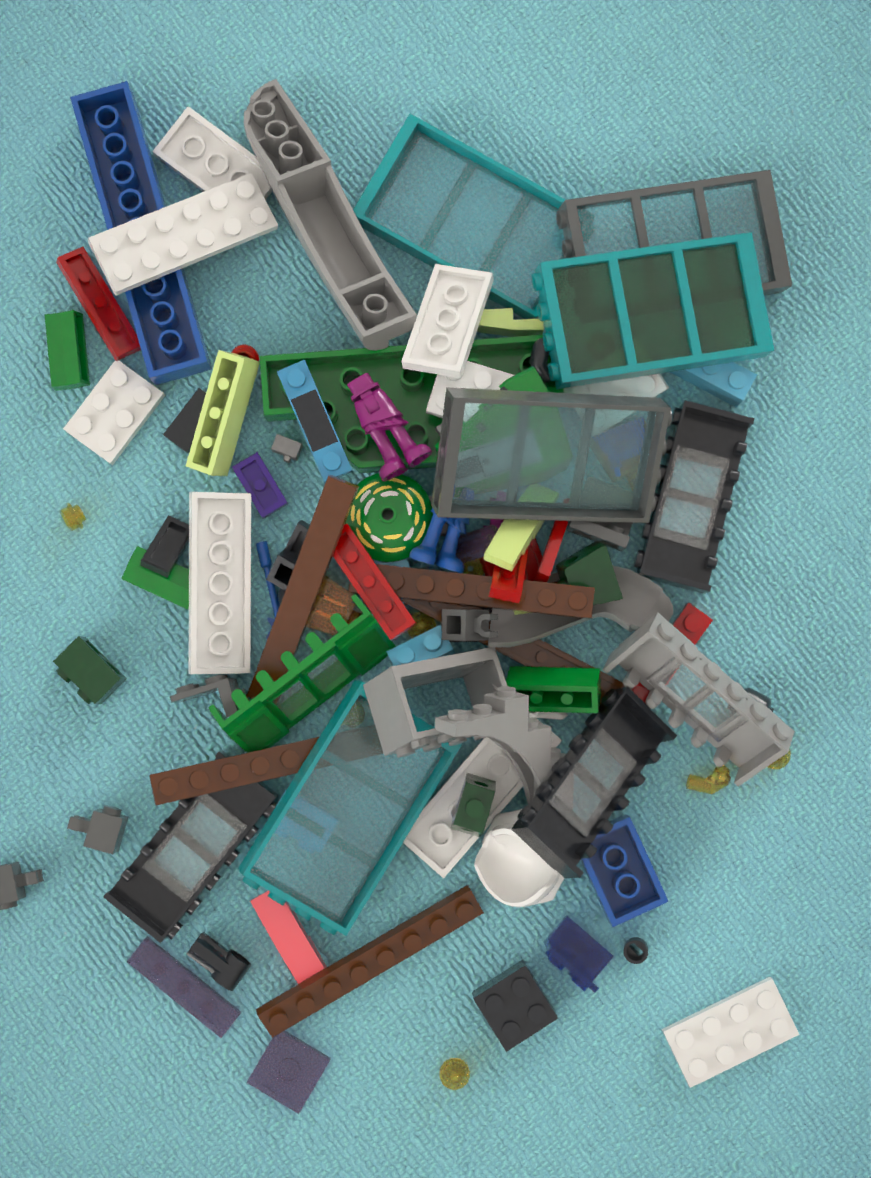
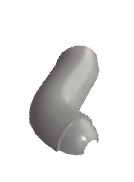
[488,565,673,647]

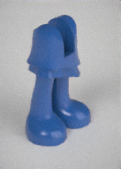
[409,485,474,573]

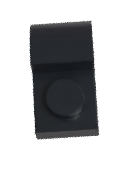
[266,520,310,591]

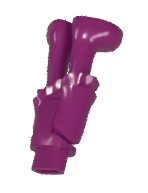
[347,373,432,481]

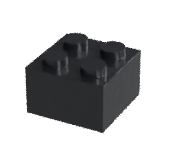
[472,959,558,1052]

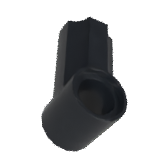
[187,932,251,991]

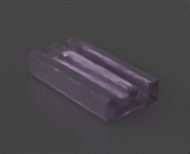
[456,524,498,563]

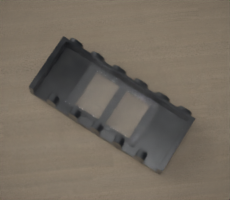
[633,400,755,594]
[511,686,677,878]
[103,750,278,943]

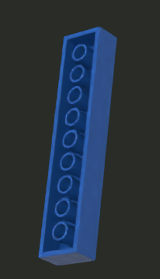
[70,81,212,385]

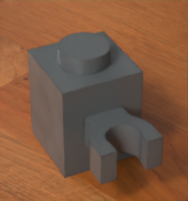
[442,609,498,641]
[67,805,129,854]
[0,861,44,910]

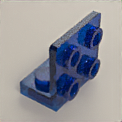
[543,915,614,993]

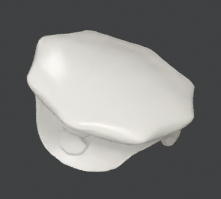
[474,809,565,907]

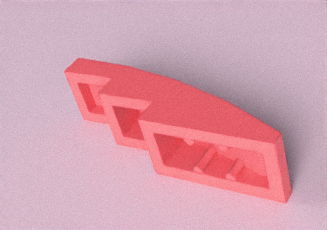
[250,890,327,984]

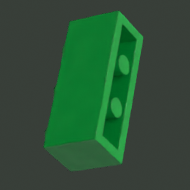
[506,666,601,713]

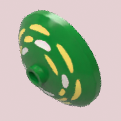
[345,473,433,562]

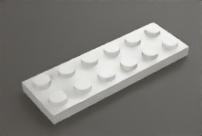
[88,173,278,296]
[188,492,251,674]
[403,716,562,878]

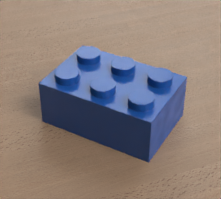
[581,814,669,927]

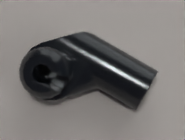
[529,338,551,384]

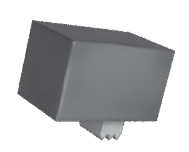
[271,434,303,463]

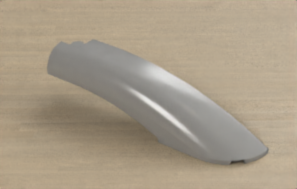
[244,79,417,351]

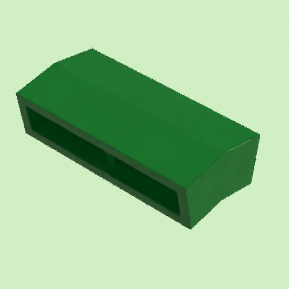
[44,310,90,391]
[121,546,189,610]

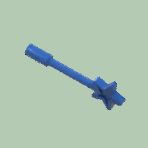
[256,541,280,639]

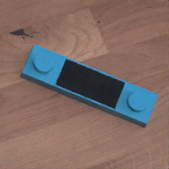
[277,360,353,483]

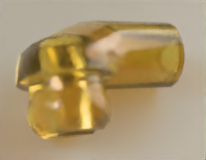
[686,765,731,794]

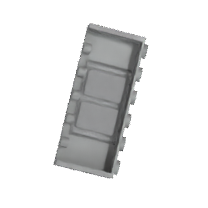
[603,612,795,787]

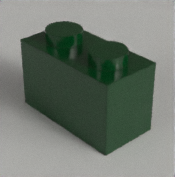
[53,636,127,704]

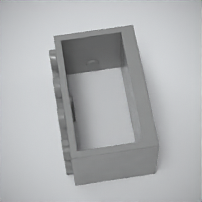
[363,647,507,758]

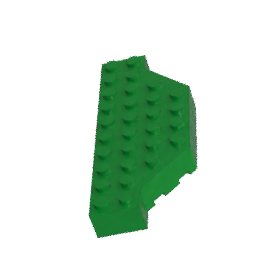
[260,335,564,473]

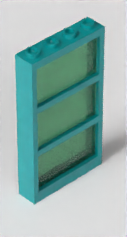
[532,232,774,389]

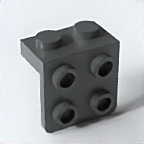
[170,674,247,717]

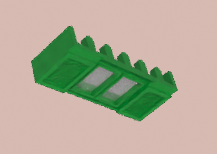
[208,594,396,753]

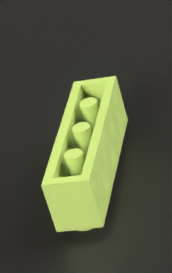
[186,350,260,476]

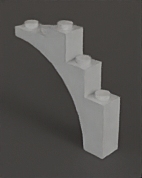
[435,686,573,812]

